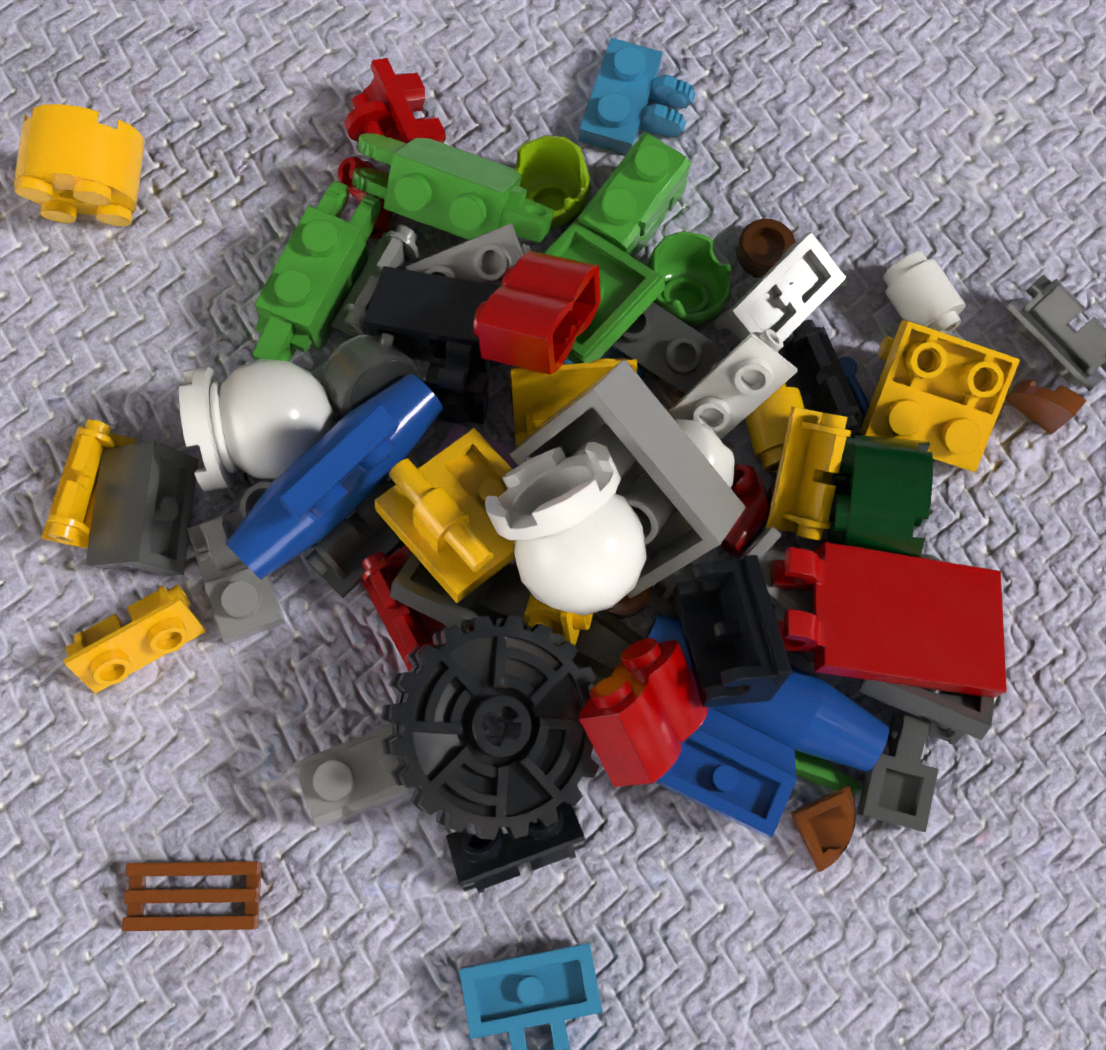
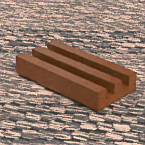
[122,861,262,931]

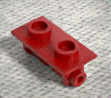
[361,545,446,671]

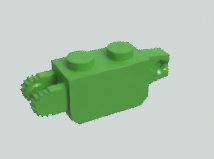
[352,133,555,243]
[252,181,382,362]

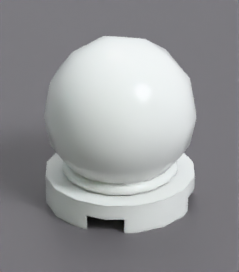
[179,359,333,491]
[485,442,647,616]

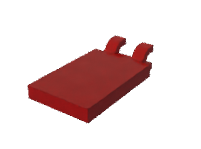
[771,542,1007,698]

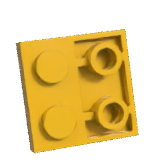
[859,320,1020,473]
[374,428,515,603]

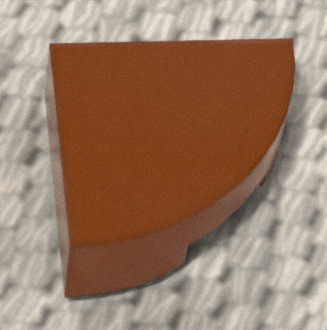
[1005,380,1087,435]
[790,785,856,872]

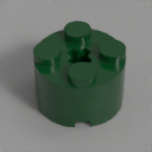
[827,434,933,558]

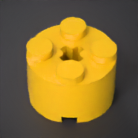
[14,104,145,227]

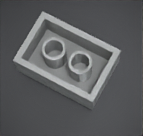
[509,359,746,599]

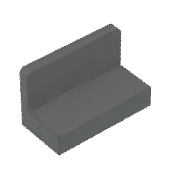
[86,441,199,576]

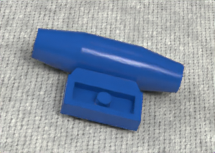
[225,373,443,580]
[645,614,889,838]

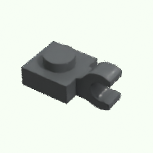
[856,713,939,832]

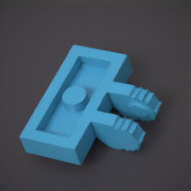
[578,38,696,155]
[459,942,603,1050]

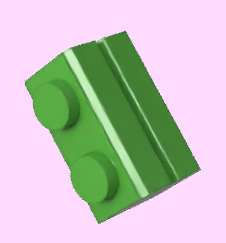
[578,133,691,259]

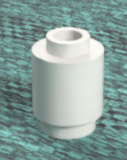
[882,251,966,334]

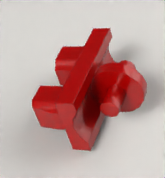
[344,58,446,144]

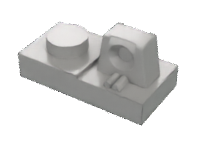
[187,510,286,644]

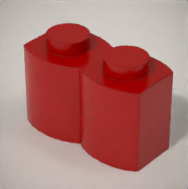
[473,251,601,375]
[579,638,709,787]

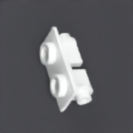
[669,328,797,440]

